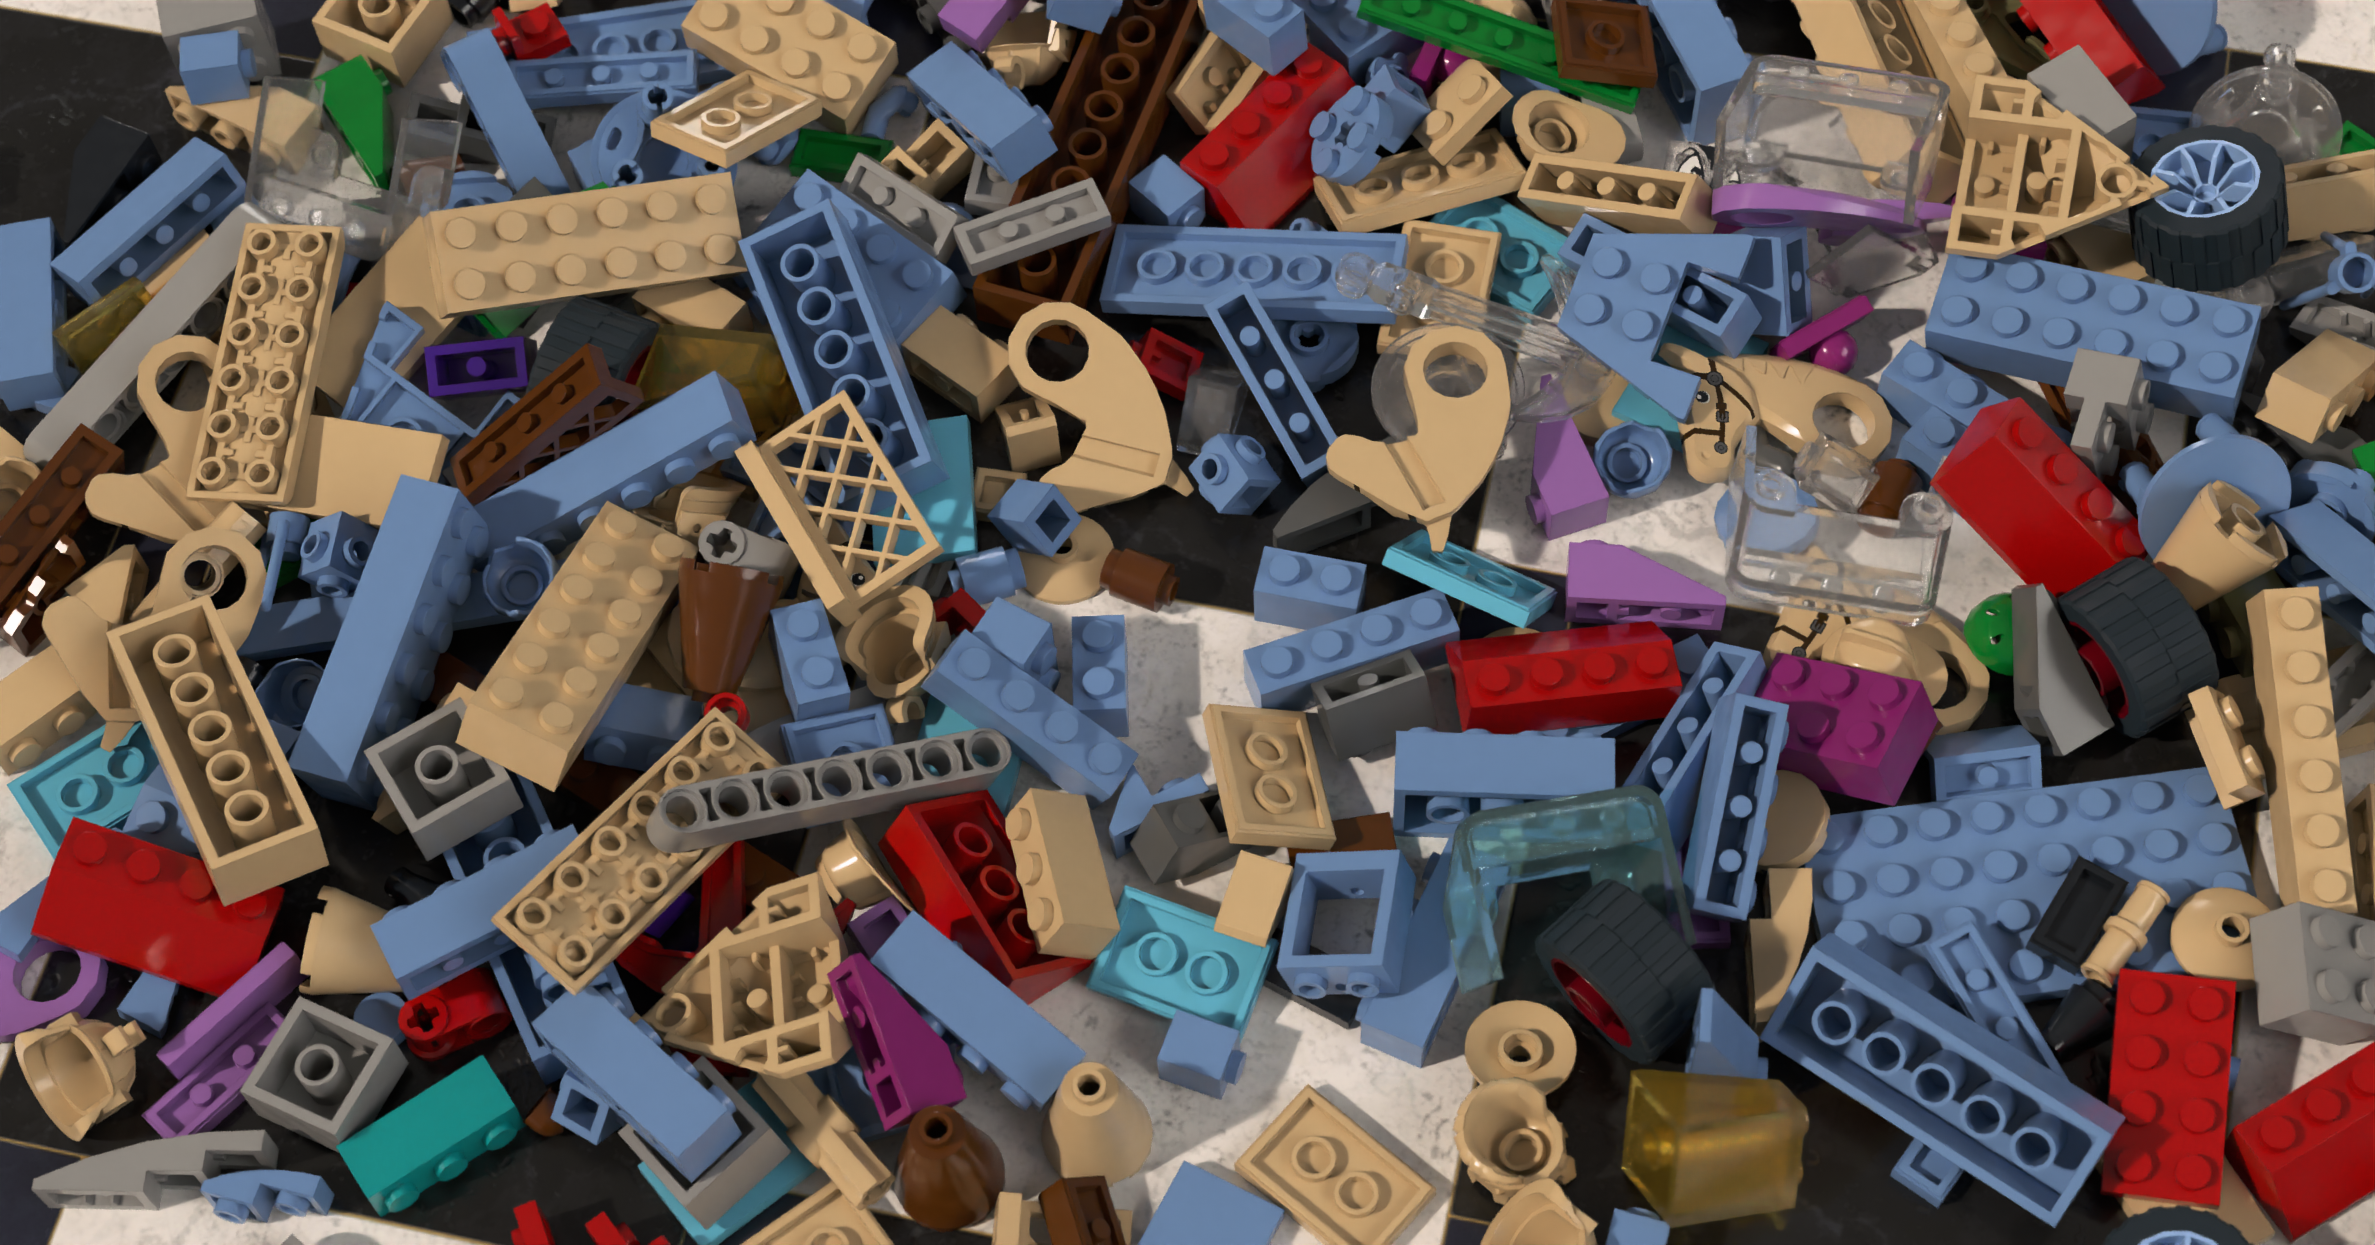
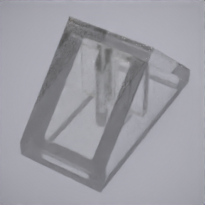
[1177,363,1249,455]

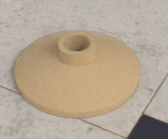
[1018,515,1114,605]
[2169,887,2270,992]
[1465,1000,1577,1095]

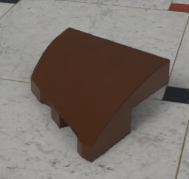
[0,534,86,657]

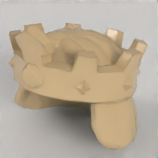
[1453,1077,1576,1205]

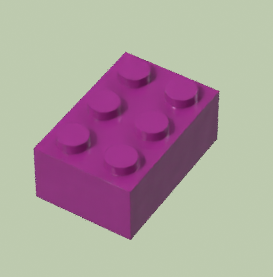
[1754,652,1938,806]

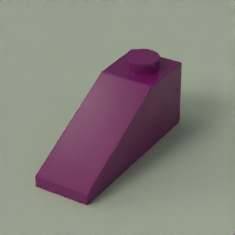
[827,953,967,1131]

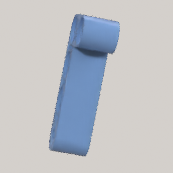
[440,27,571,195]

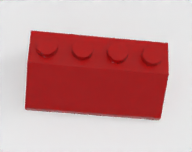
[2016,0,2166,105]
[1180,42,1356,229]
[1929,397,2148,598]
[1445,621,1683,735]
[878,789,1094,1005]
[31,817,285,997]
[2224,1041,2375,1244]

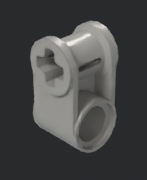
[698,520,800,599]

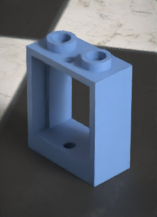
[1277,850,1416,999]

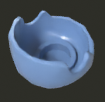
[1592,420,1673,499]
[482,536,560,620]

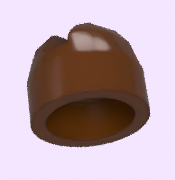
[522,1087,564,1137]

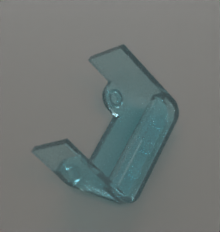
[1443,785,1697,994]

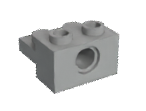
[2064,348,2154,483]

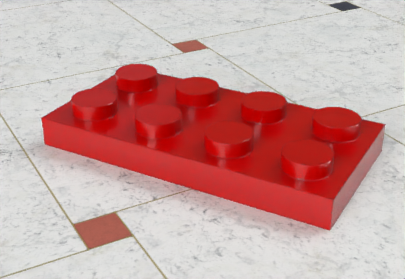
[2100,968,2236,1210]

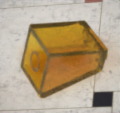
[631,323,801,442]
[1621,1069,1809,1228]

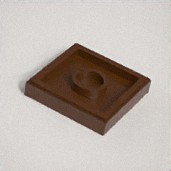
[1550,0,1658,89]

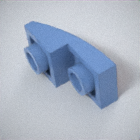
[200,1170,335,1224]

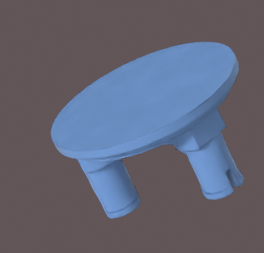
[2102,0,2228,75]
[590,82,738,188]
[2118,413,2292,560]

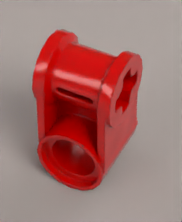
[398,967,512,1062]

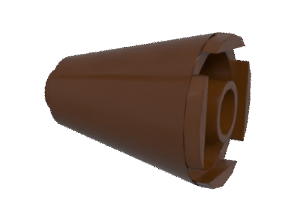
[678,557,785,703]
[893,1105,1005,1232]

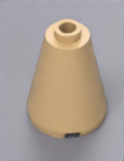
[2151,480,2288,611]
[299,886,452,995]
[1041,1062,1153,1188]

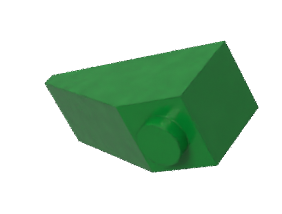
[310,55,394,200]

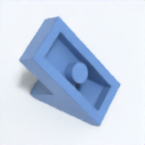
[1109,764,1210,859]

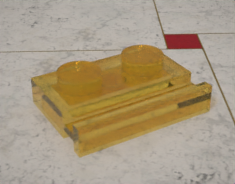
[52,276,153,376]

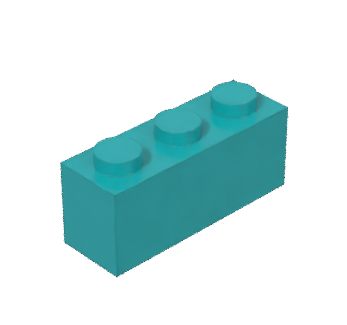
[336,1054,526,1217]

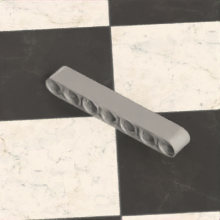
[23,202,283,471]
[646,728,1012,853]

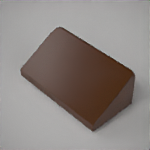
[1039,1175,1126,1245]

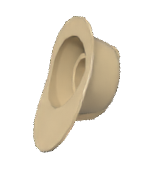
[1512,90,1626,163]
[1821,617,1948,706]
[815,818,920,915]

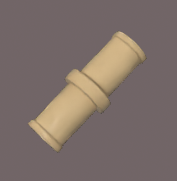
[2080,880,2170,989]

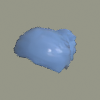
[255,658,324,732]

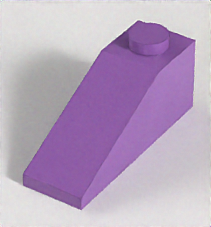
[1525,374,1609,541]
[1564,540,1726,630]

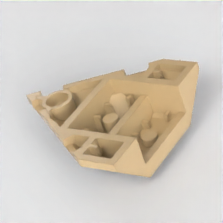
[1945,74,2170,260]
[629,872,853,1079]

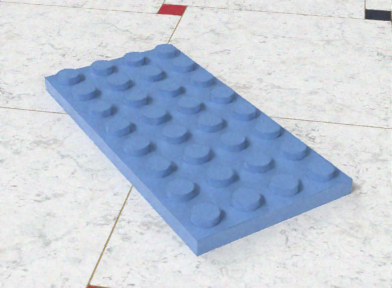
[1800,767,2258,1012]

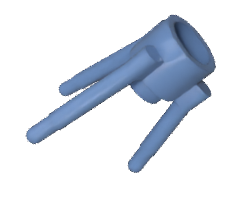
[2279,231,2375,310]
[260,511,323,612]

